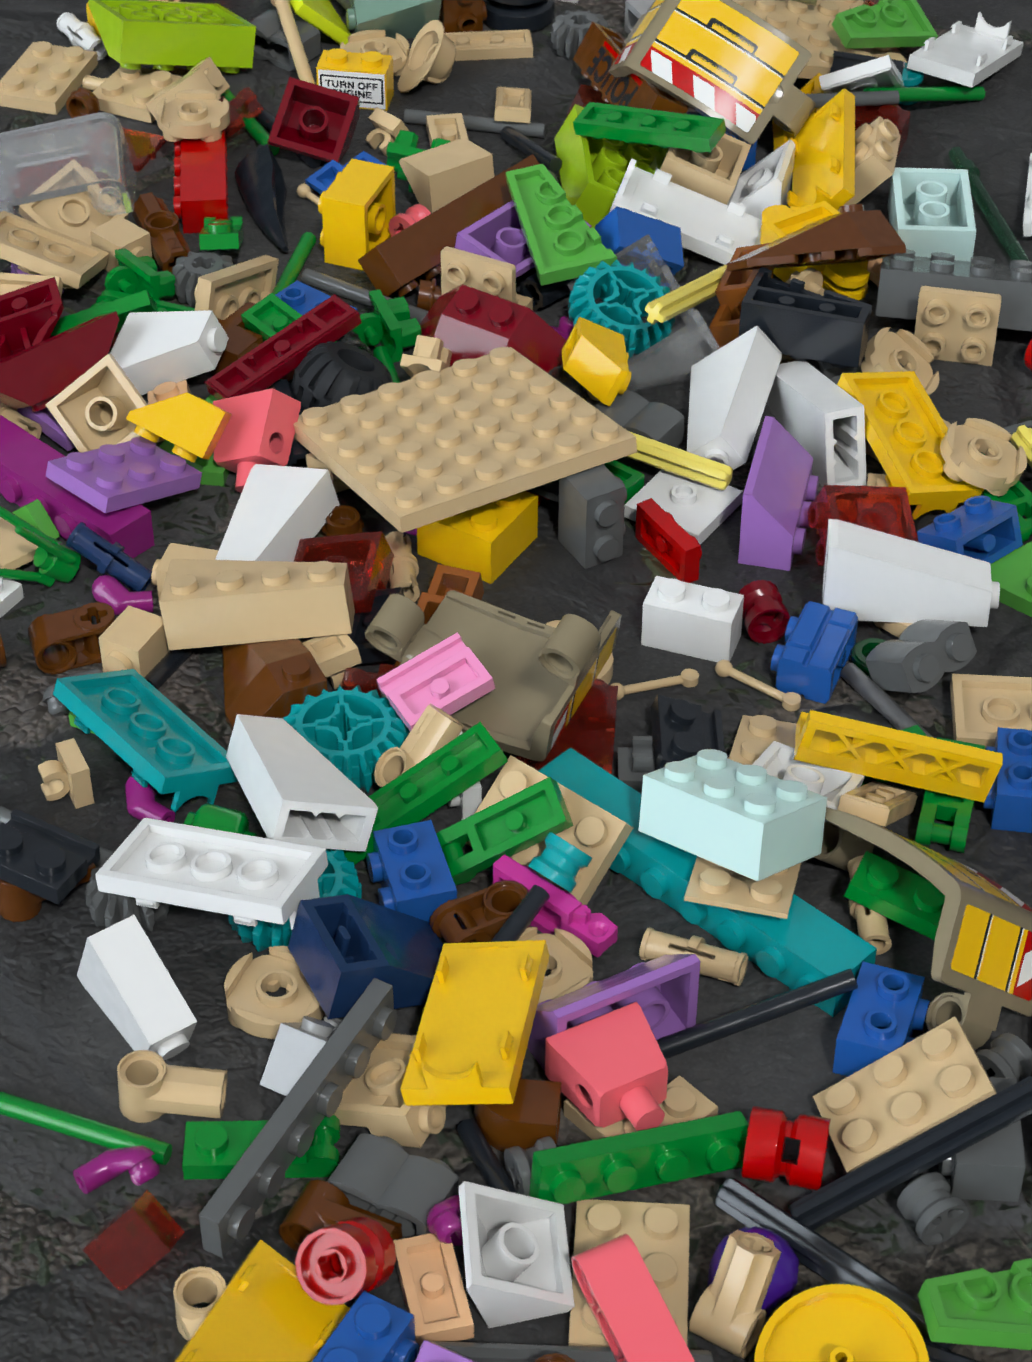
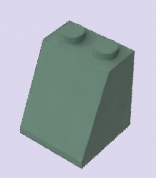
[346,0,442,39]

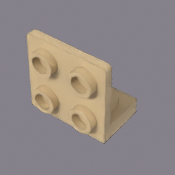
[441,246,533,311]
[914,286,1002,366]

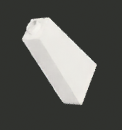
[686,326,782,470]
[767,360,867,493]
[215,464,340,562]
[822,519,1000,627]
[226,714,378,852]

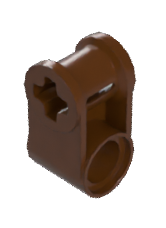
[28,602,115,674]
[429,880,531,943]

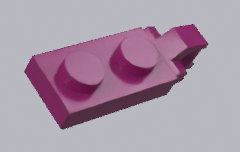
[493,854,618,958]

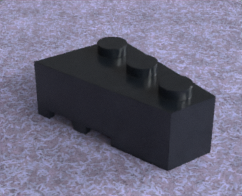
[738,267,872,368]

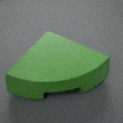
[12,499,60,539]

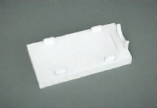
[907,12,1024,88]
[609,158,762,265]
[95,818,328,930]

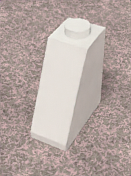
[110,310,229,395]
[77,915,197,1060]

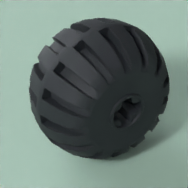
[292,341,393,410]

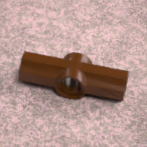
[131,192,191,274]

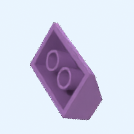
[455,200,592,278]
[738,416,819,571]
[527,954,700,1072]

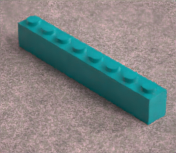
[538,748,877,1017]

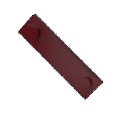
[205,294,362,400]

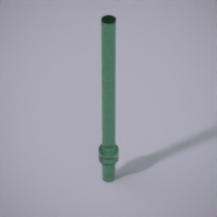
[948,147,1031,262]

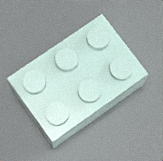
[888,167,976,262]
[639,749,827,881]

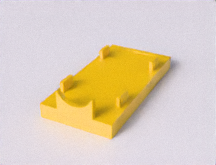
[787,88,855,211]
[837,371,984,520]
[400,940,550,1106]
[174,1239,350,1362]

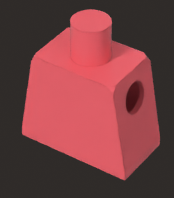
[213,388,301,493]
[545,1001,668,1131]

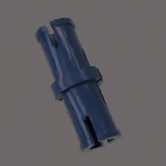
[66,522,152,592]

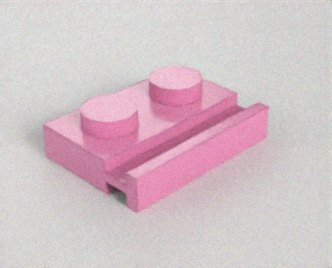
[376,632,495,732]

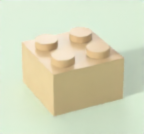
[660,134,751,205]

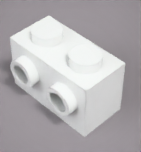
[641,576,744,662]

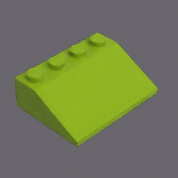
[88,0,256,73]
[554,104,669,228]

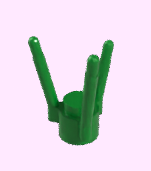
[0,506,81,587]

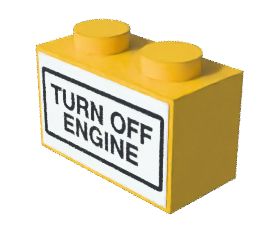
[316,48,394,111]

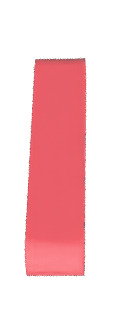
[571,1234,695,1362]

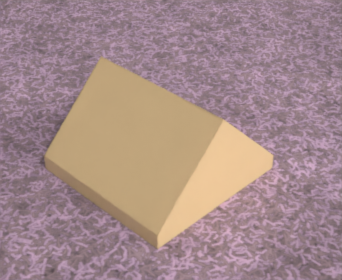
[399,138,494,213]
[46,354,148,453]

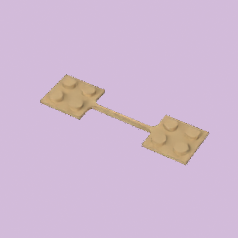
[684,715,802,919]

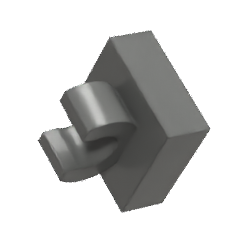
[617,736,655,794]

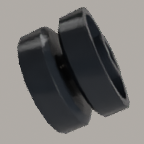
[483,0,555,32]

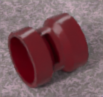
[738,580,790,644]

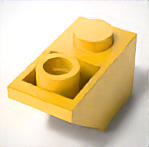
[561,317,632,406]
[126,392,232,463]

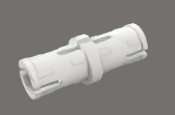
[56,12,108,60]

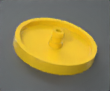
[754,1284,929,1362]

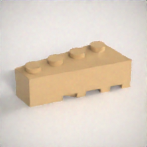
[159,559,355,650]

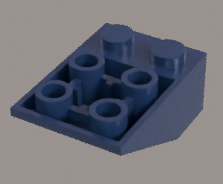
[288,894,443,1020]

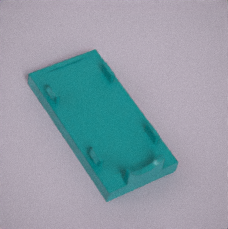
[53,669,238,812]

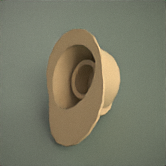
[398,20,456,93]

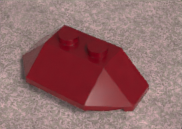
[0,277,64,360]
[420,284,567,378]
[0,311,119,412]

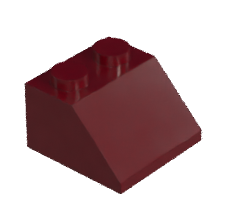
[268,77,360,163]

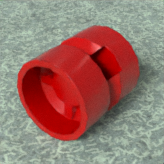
[742,1106,830,1191]
[295,1217,396,1305]

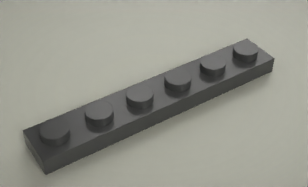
[199,978,398,1258]

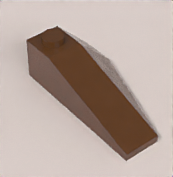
[727,204,906,272]
[223,639,328,731]

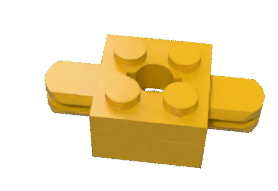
[760,200,870,300]

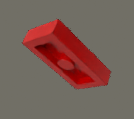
[635,498,702,583]

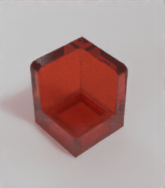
[83,1189,185,1291]

